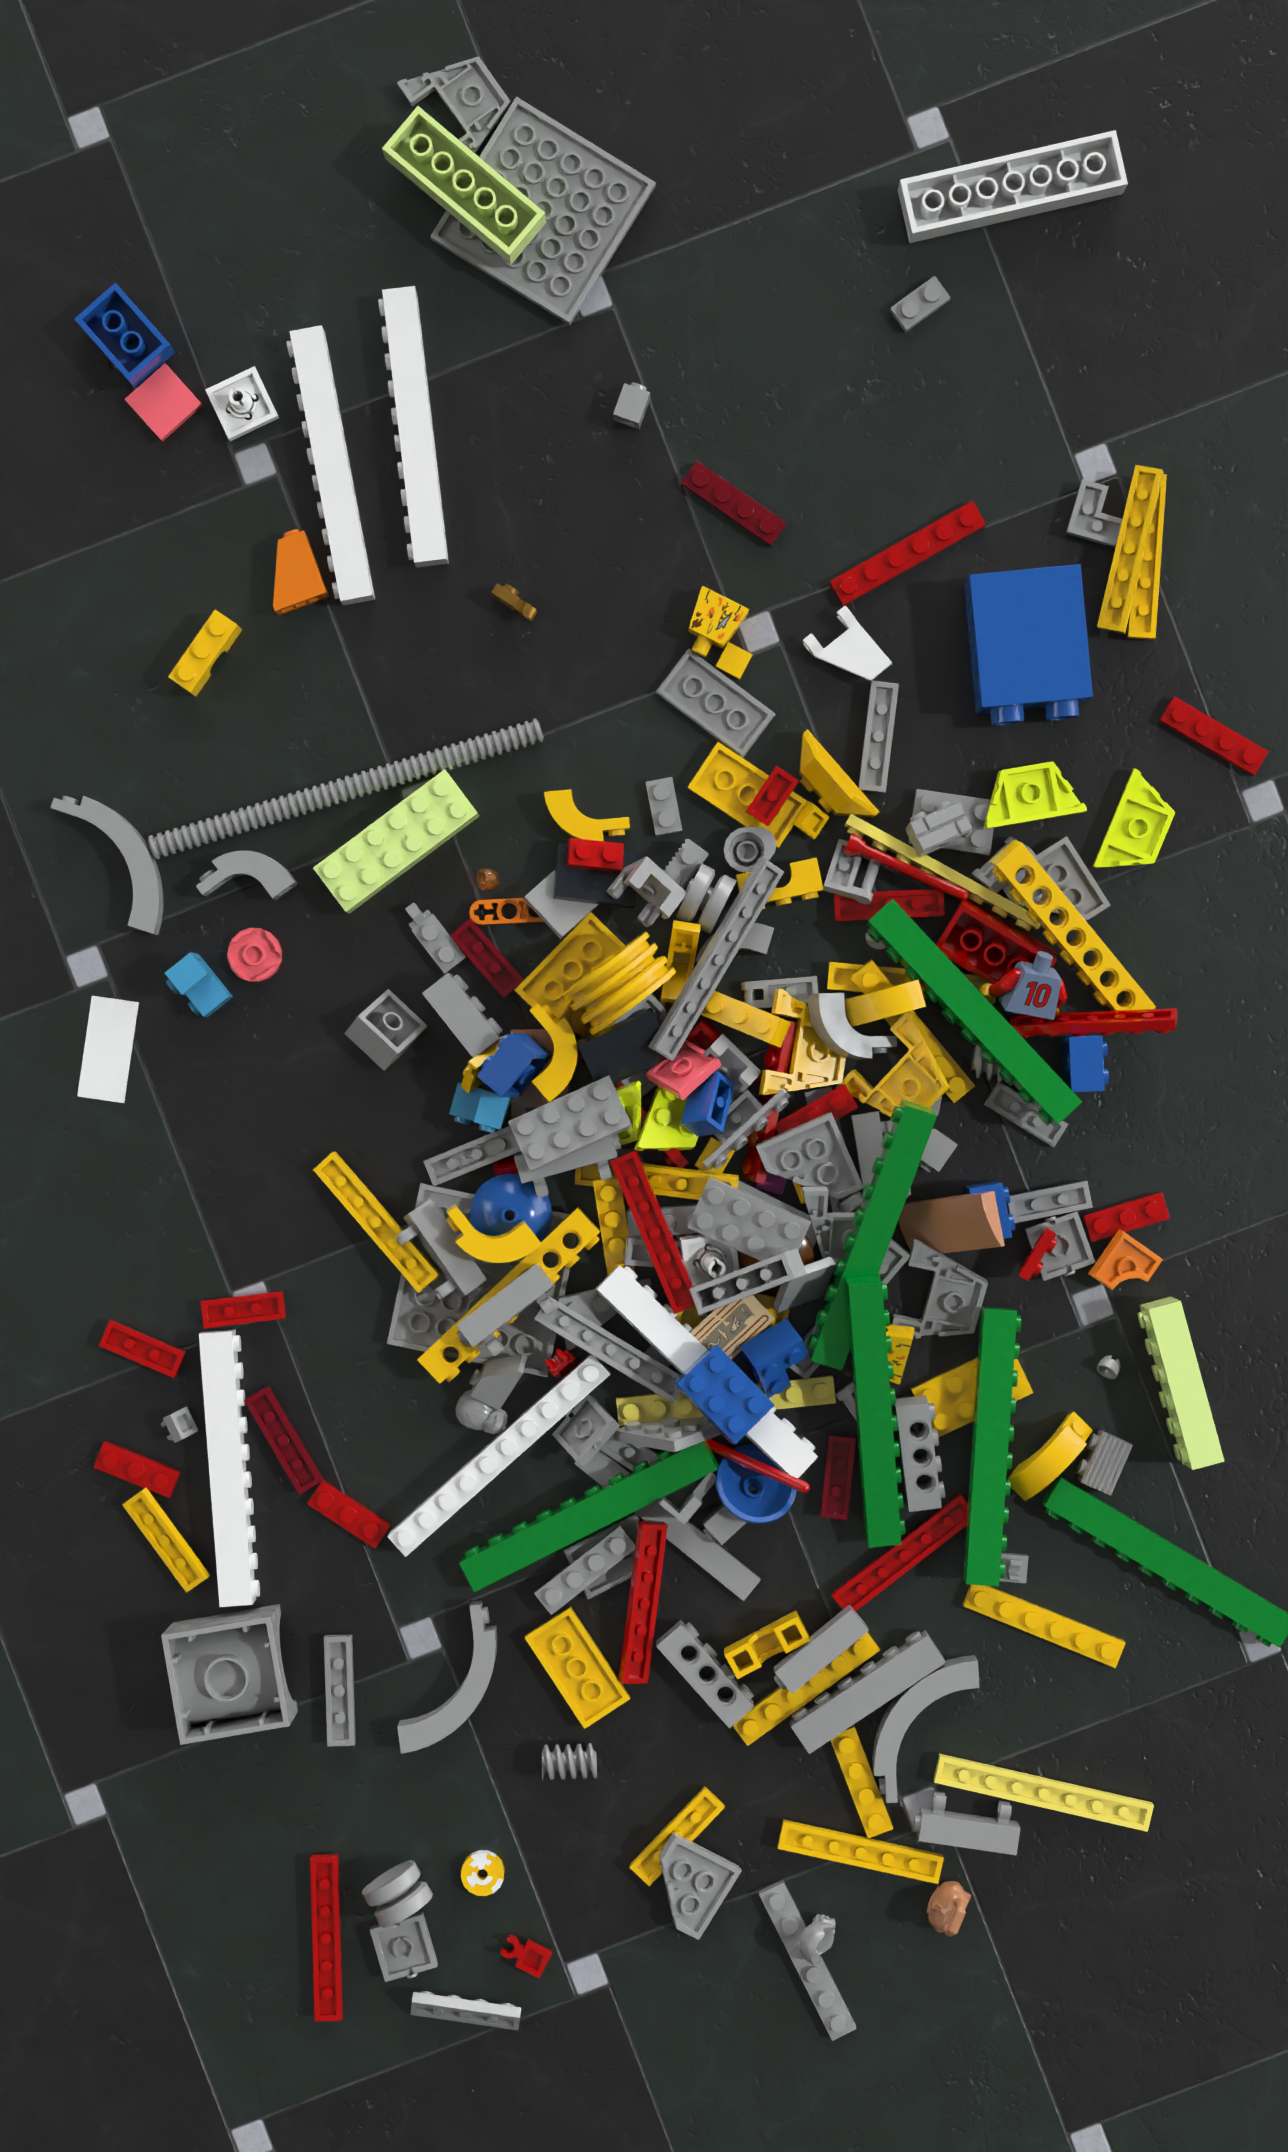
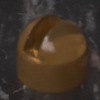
[477,868,500,890]

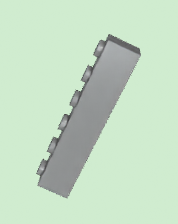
[790,1630,946,1754]

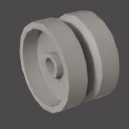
[676,864,737,934]
[362,1860,433,1928]

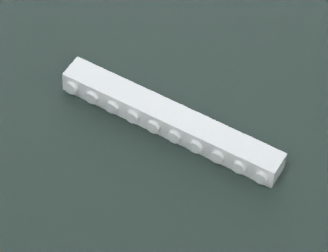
[378,286,449,567]
[287,325,375,606]
[595,1265,818,1478]
[199,1329,260,1607]
[387,1354,611,1557]

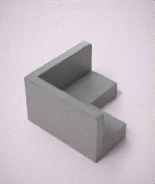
[659,1471,717,1525]

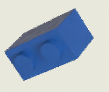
[681,1071,735,1137]

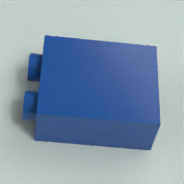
[964,564,1093,726]

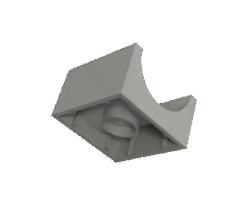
[161,1604,298,1745]

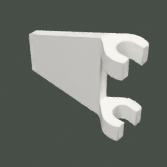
[803,606,892,681]

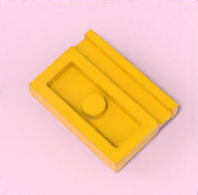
[461,1035,505,1094]

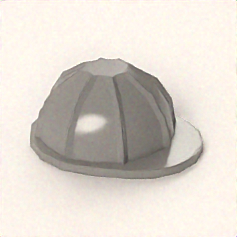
[724,827,776,873]

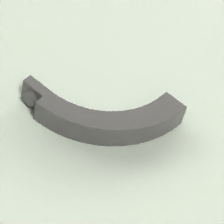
[51,795,163,935]
[397,1600,497,1754]
[872,1655,979,1803]

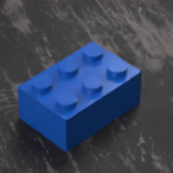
[75,283,176,388]
[673,1345,775,1444]

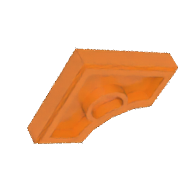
[1088,1229,1163,1290]

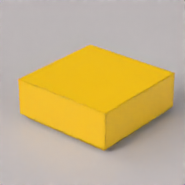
[716,642,753,680]
[793,801,829,840]

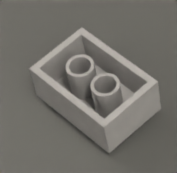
[422,973,503,1058]

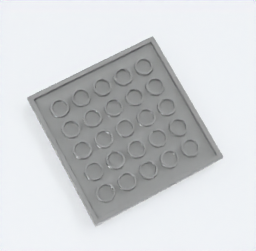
[430,97,656,325]
[387,1183,577,1377]

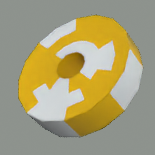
[461,1850,505,1896]

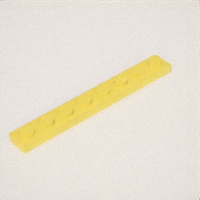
[844,814,1041,932]
[616,1375,836,1426]
[933,1753,1154,1832]

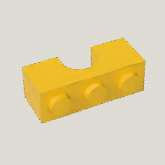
[168,609,242,697]
[736,858,824,909]
[700,991,791,1048]
[724,1610,810,1679]

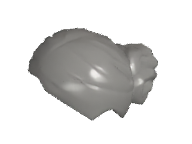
[455,1389,508,1434]
[800,1914,836,1965]

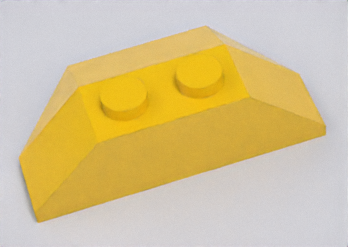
[799,729,879,818]

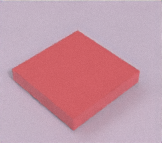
[125,363,203,442]
[646,1040,721,1101]

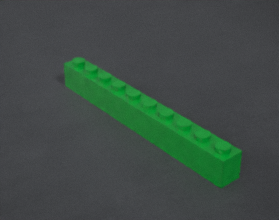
[866,899,1082,1127]
[806,1099,937,1371]
[845,1274,905,1548]
[963,1307,1021,1586]
[459,1440,719,1592]
[1041,1475,1288,1648]

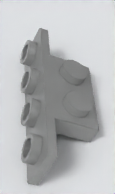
[702,1088,791,1170]

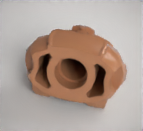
[927,1881,971,1937]

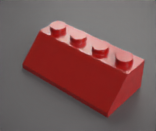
[936,898,1058,984]

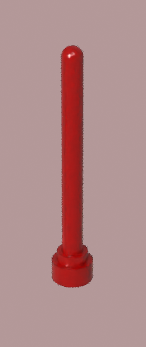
[843,833,968,900]
[706,1438,810,1493]

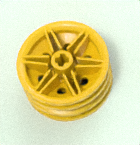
[562,932,676,1035]

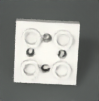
[205,366,279,441]
[679,1234,739,1287]

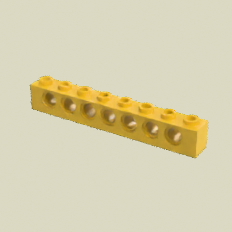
[989,840,1156,1011]
[417,1207,601,1384]

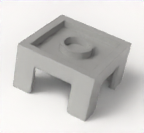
[606,856,687,927]
[703,1034,761,1104]

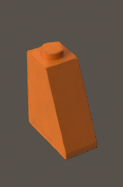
[273,529,329,615]

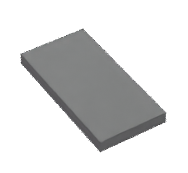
[656,648,776,758]

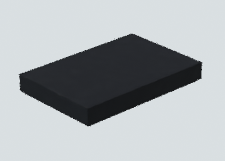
[553,844,639,908]
[576,1008,667,1085]

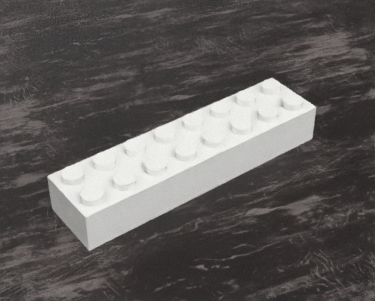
[898,130,1128,243]

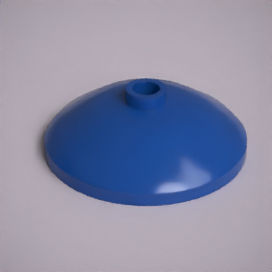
[470,1173,552,1242]
[716,1444,797,1524]

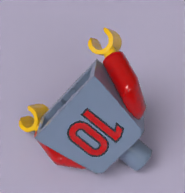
[980,951,1068,1020]

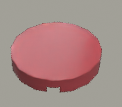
[227,928,282,982]

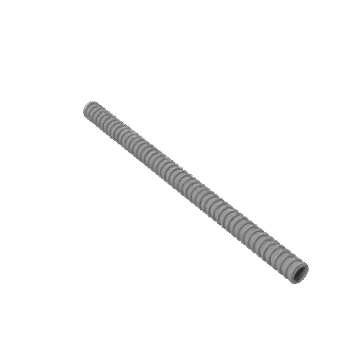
[148,718,544,859]

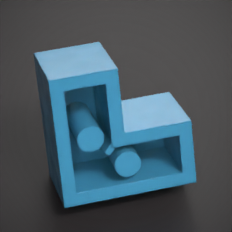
[165,952,233,1017]
[449,1082,511,1133]

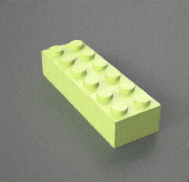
[382,106,546,264]
[313,769,479,914]
[1137,1297,1225,1470]

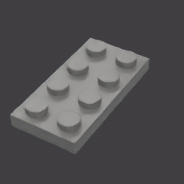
[508,1076,632,1173]
[687,1176,811,1261]

